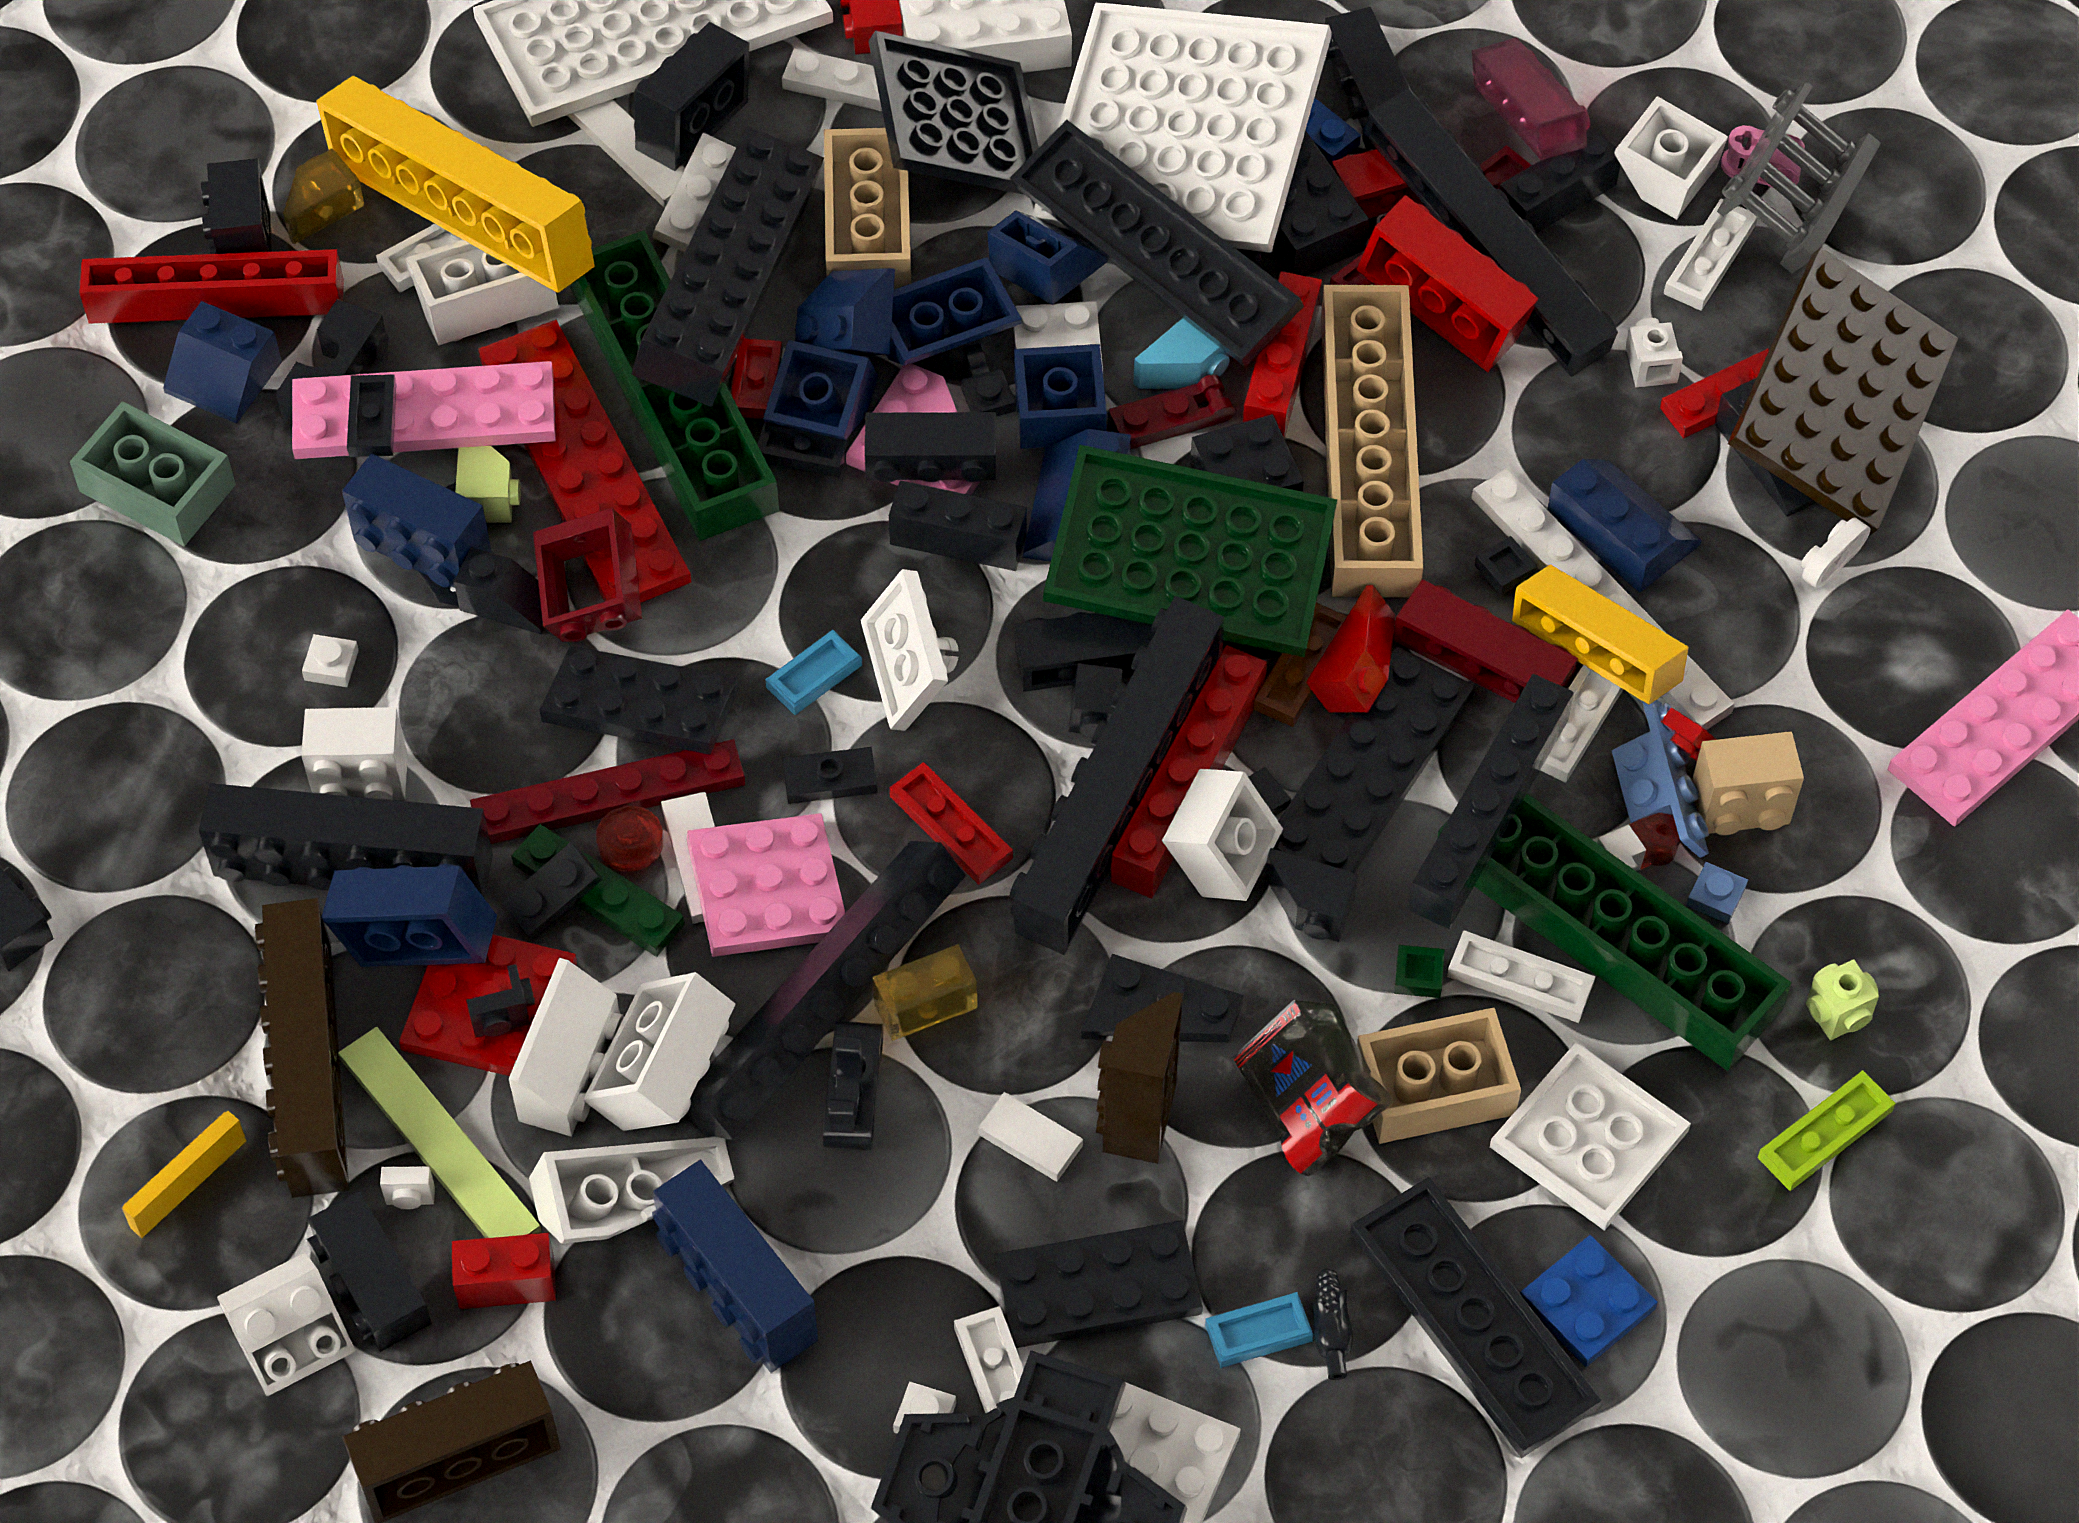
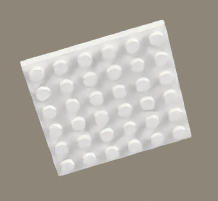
[1032,2,1332,252]

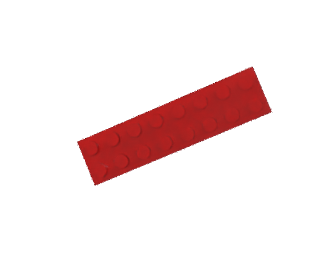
[478,319,692,602]

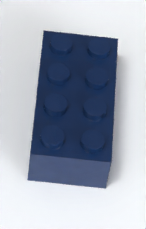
[652,1159,818,1373]

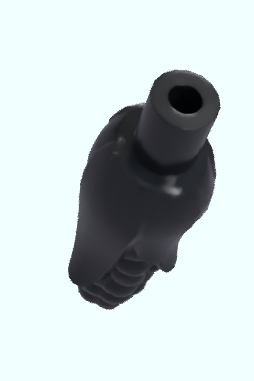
[1311,1269,1353,1380]

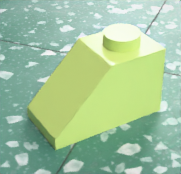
[455,446,521,523]

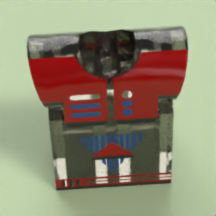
[1232,1000,1393,1176]

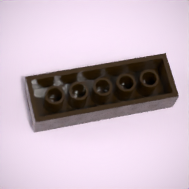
[255,898,350,1198]

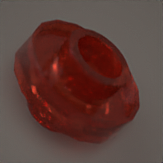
[596,806,664,871]

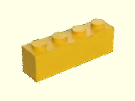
[1512,564,1689,705]

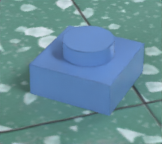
[1686,862,1748,924]

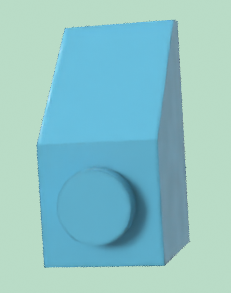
[1133,318,1230,389]

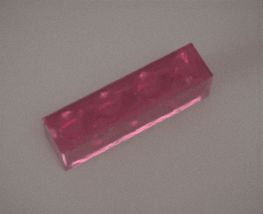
[1472,37,1590,160]

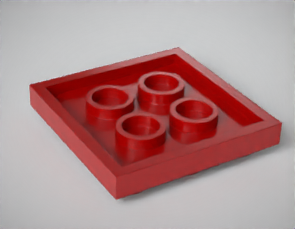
[399,934,577,1076]

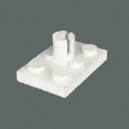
[860,569,958,731]

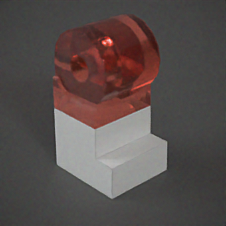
[1597,813,1681,871]

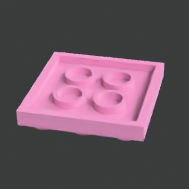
[686,813,845,957]

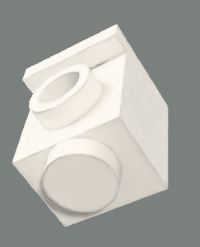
[1625,318,1683,388]

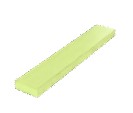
[338,1027,542,1238]

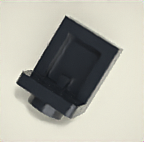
[466,964,536,1038]

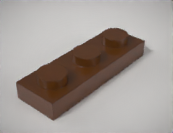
[1253,602,1347,727]

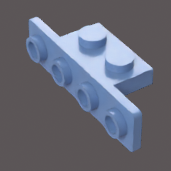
[1611,700,1709,858]

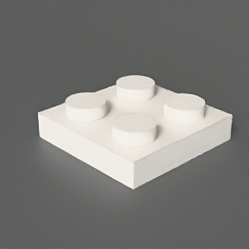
[1013,301,1103,371]

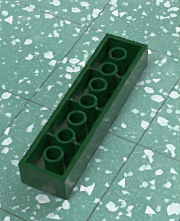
[570,230,779,542]
[1437,793,1792,1071]

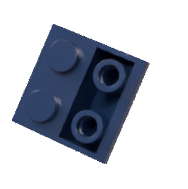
[987,210,1108,305]

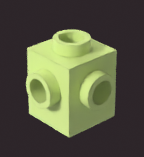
[1806,959,1879,1041]

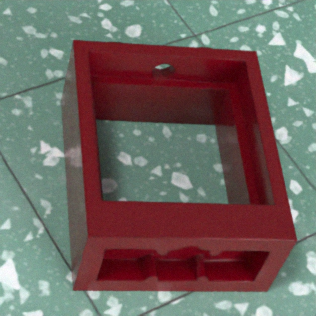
[533,508,642,642]

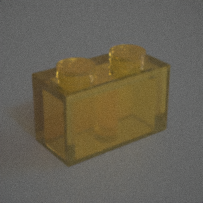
[872,944,977,1041]

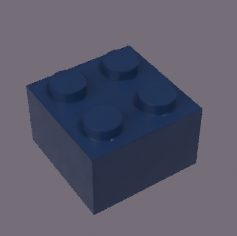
[1014,344,1107,449]

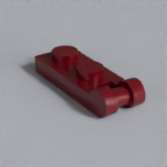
[1108,374,1235,449]

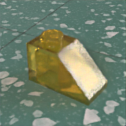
[283,148,364,244]

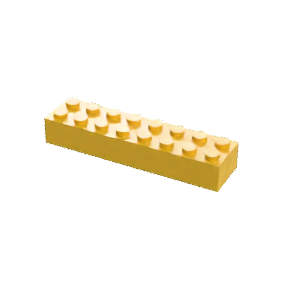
[316,76,595,293]

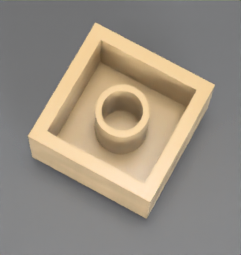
[1692,731,1804,835]

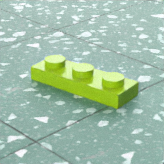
[1757,1070,1896,1191]

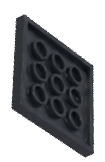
[868,31,1039,195]

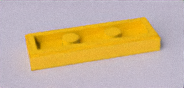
[122,1111,247,1238]

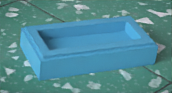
[765,630,862,715]
[1205,1292,1313,1368]

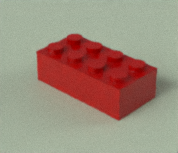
[1356,195,1539,372]

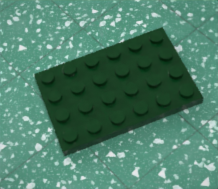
[1042,445,1338,657]

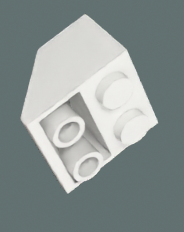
[217,1253,355,1396]

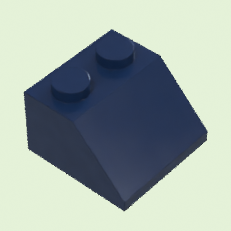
[795,268,895,356]
[163,301,282,424]
[763,340,878,440]

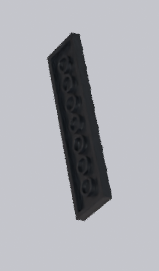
[1010,119,1304,367]

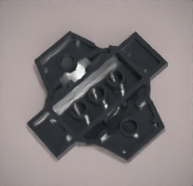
[871,1350,1187,1523]

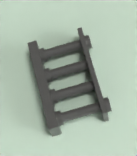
[1717,81,1881,274]

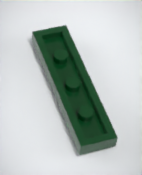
[511,824,685,957]

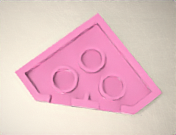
[846,363,979,495]

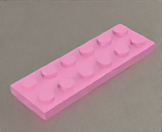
[292,361,556,459]
[1887,610,2079,827]

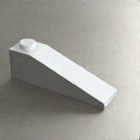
[529,1137,734,1244]

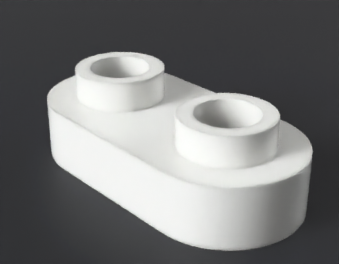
[1801,517,1870,589]

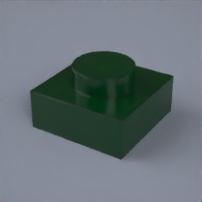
[1394,944,1445,998]

